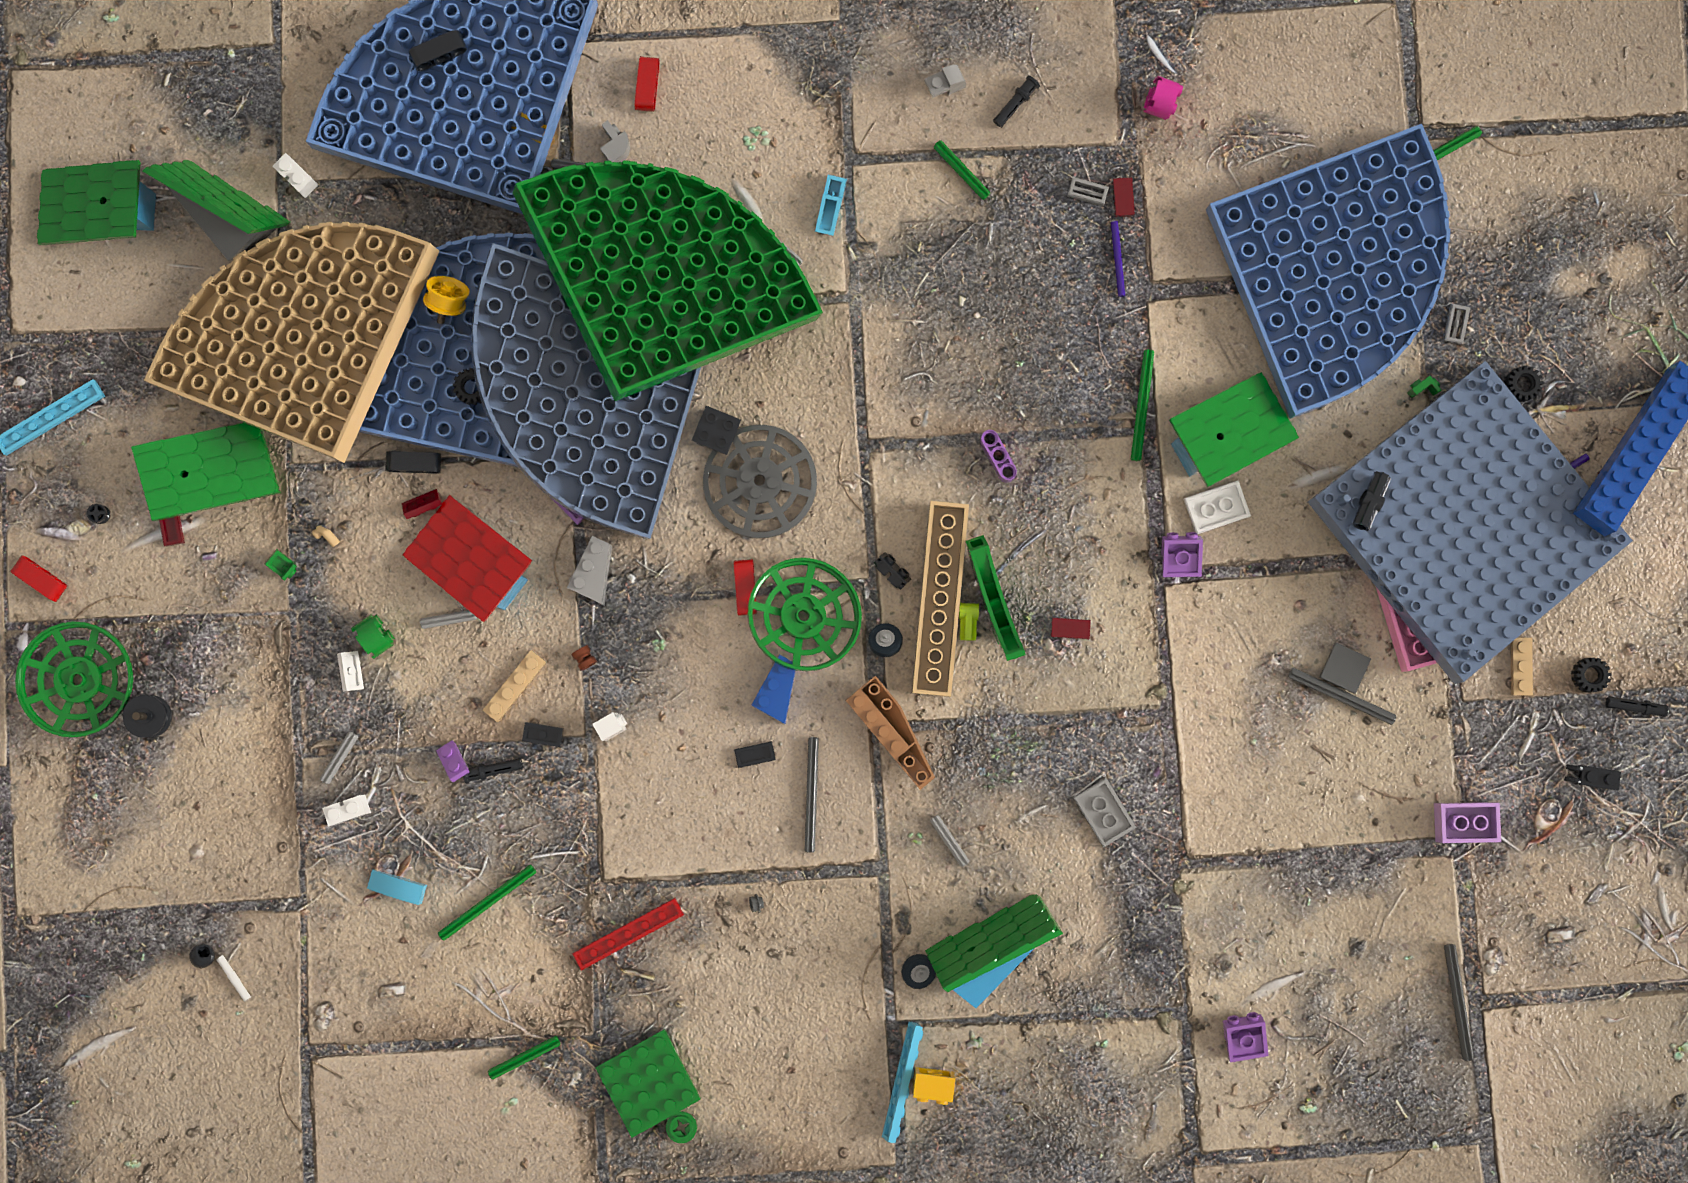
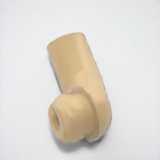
[312,526,340,547]

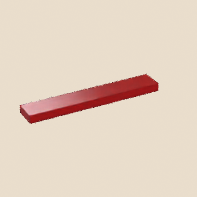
[572,897,684,970]

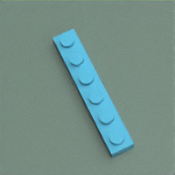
[0,379,105,456]
[882,1022,923,1143]

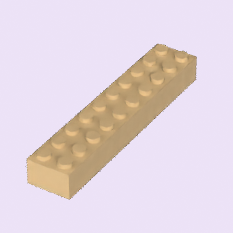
[912,501,969,697]

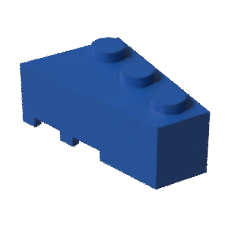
[751,654,796,724]

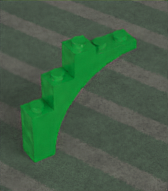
[965,535,1026,661]

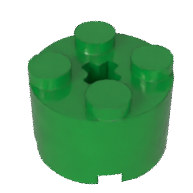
[351,614,395,659]

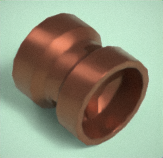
[571,645,597,671]

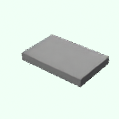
[1073,778,1136,848]

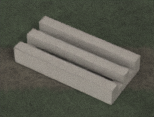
[1067,177,1109,206]
[1443,304,1470,345]

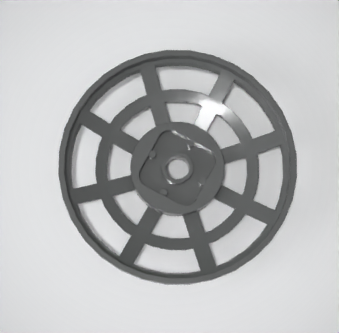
[703,425,817,539]

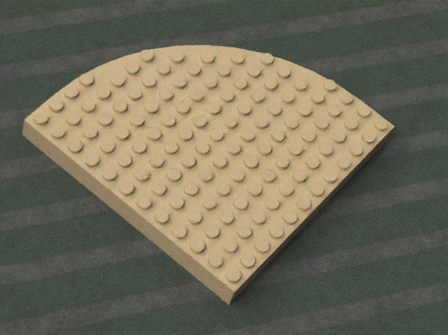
[144,222,440,463]

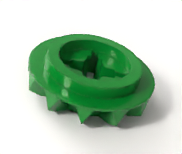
[666,1111,697,1143]

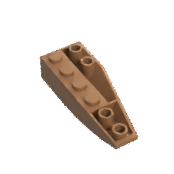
[845,676,935,790]

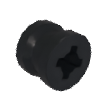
[86,504,111,524]

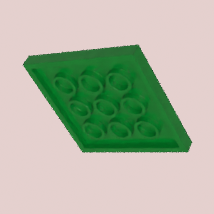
[596,1029,701,1138]

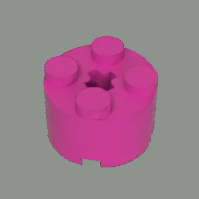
[1144,75,1183,120]

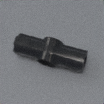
[1352,471,1391,531]

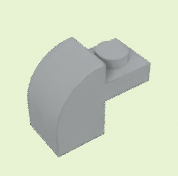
[924,65,966,98]
[600,120,630,162]

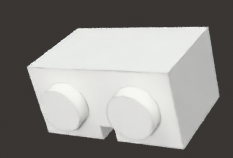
[273,153,318,198]
[593,712,627,741]
[322,795,371,826]

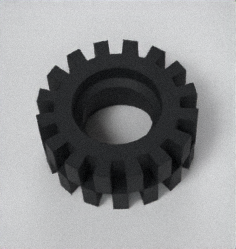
[1504,366,1543,402]
[453,368,482,405]
[1571,657,1612,692]

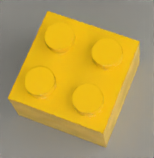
[912,1067,955,1105]

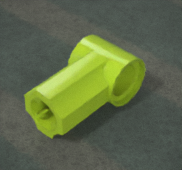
[959,603,979,641]

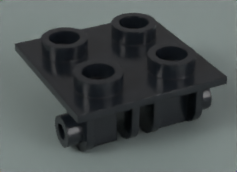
[692,406,741,455]

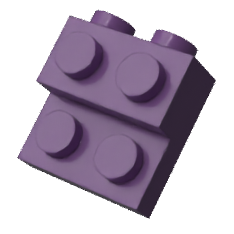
[1161,532,1203,577]
[1223,1012,1268,1063]

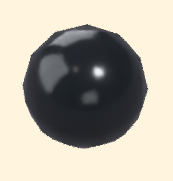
[189,943,215,969]

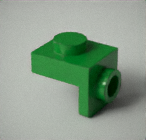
[1407,376,1442,398]
[264,549,297,581]

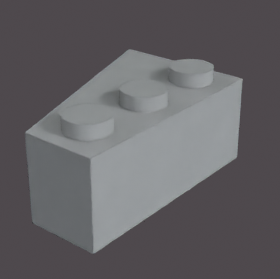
[567,536,612,606]

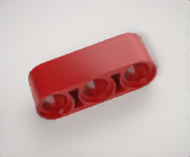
[635,56,660,112]
[10,555,68,602]
[734,559,757,616]

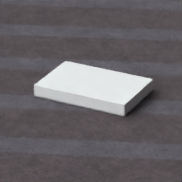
[1183,480,1251,534]

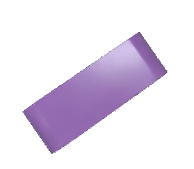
[980,430,1017,483]

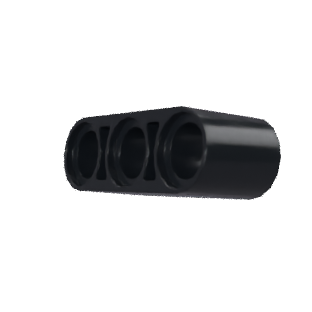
[409,30,467,71]
[385,451,441,474]

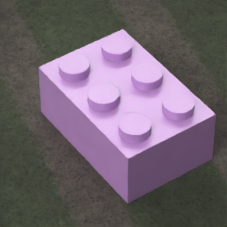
[1434,802,1501,843]

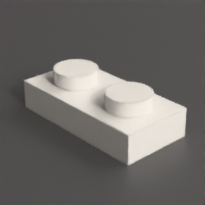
[337,651,364,692]

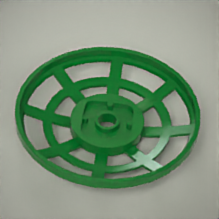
[747,558,862,672]
[15,622,133,737]

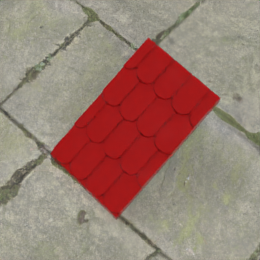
[402,495,533,622]

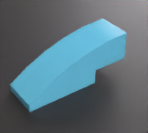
[815,174,847,236]
[367,869,427,905]

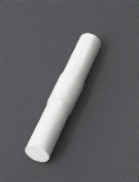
[216,955,251,1002]

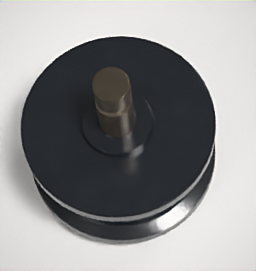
[123,695,172,738]

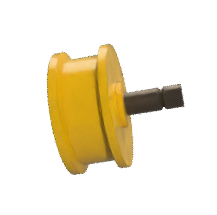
[423,276,470,324]

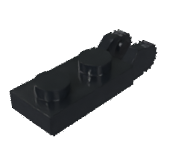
[1564,765,1621,791]

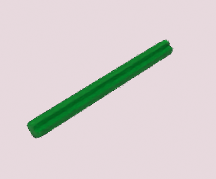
[1131,349,1154,462]
[438,865,536,941]

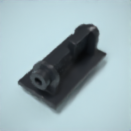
[874,552,912,590]

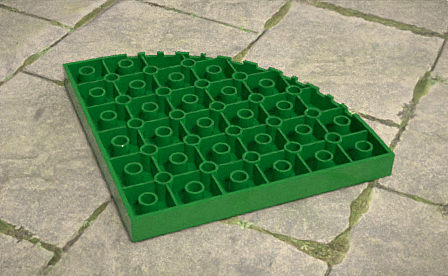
[513,160,823,401]

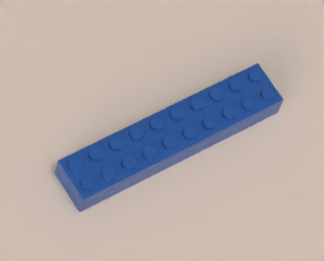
[1573,361,1688,537]

